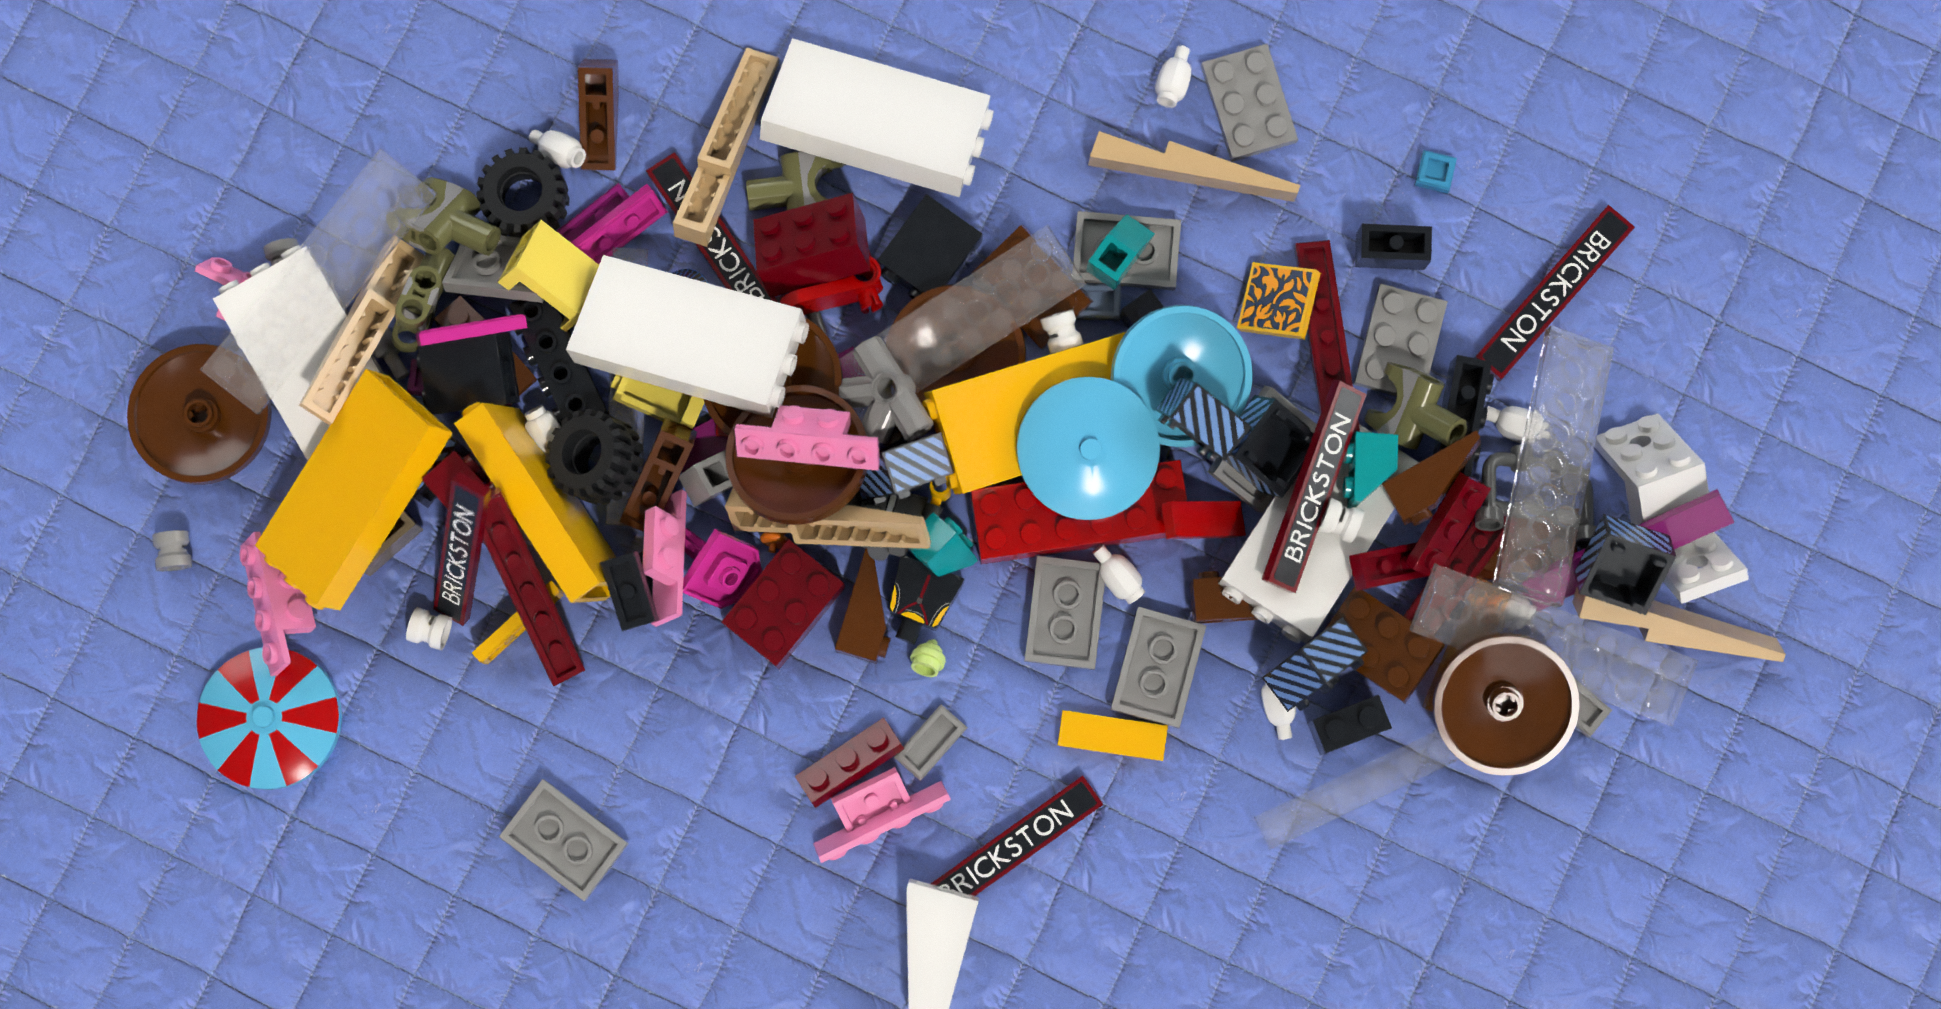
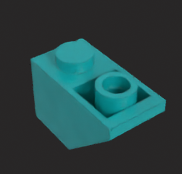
[1086,214,1155,290]
[1342,432,1398,509]
[908,512,978,577]

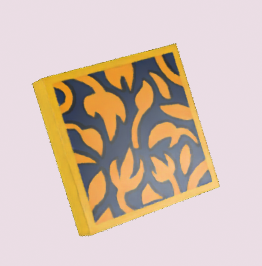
[1237,262,1321,340]

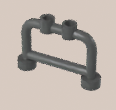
[1475,445,1597,550]

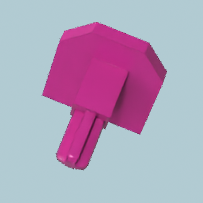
[683,528,762,609]

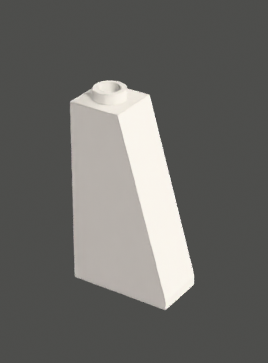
[907,878,979,1009]

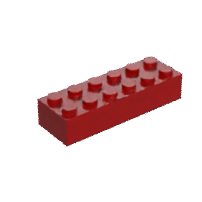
[971,460,1187,565]

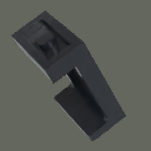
[877,194,983,299]
[417,332,520,415]
[600,551,659,631]

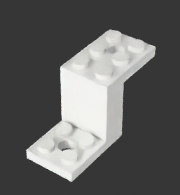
[1593,413,1749,604]

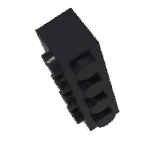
[509,300,610,427]
[1433,355,1494,501]

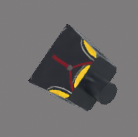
[889,556,964,645]

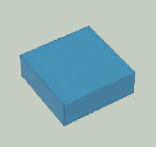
[1414,150,1457,194]

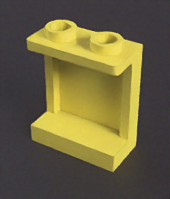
[498,220,599,332]
[610,374,704,429]

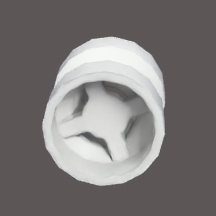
[1040,309,1083,353]
[1318,498,1365,544]
[406,607,452,651]

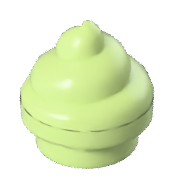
[910,639,946,677]

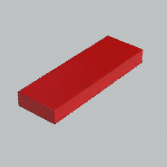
[1161,501,1246,539]

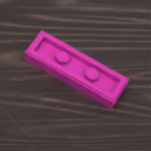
[571,184,668,264]
[416,314,528,346]

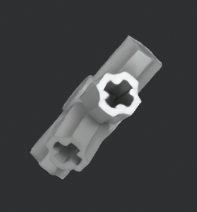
[839,336,934,444]

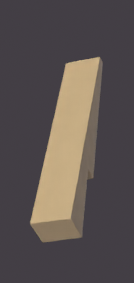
[673,48,779,247]
[1088,131,1300,202]
[299,236,424,425]
[725,488,931,549]
[1572,588,1786,662]

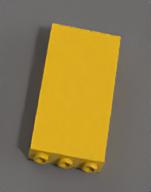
[922,331,1127,495]
[255,369,453,610]
[454,402,616,603]

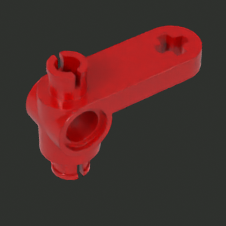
[780,249,883,315]

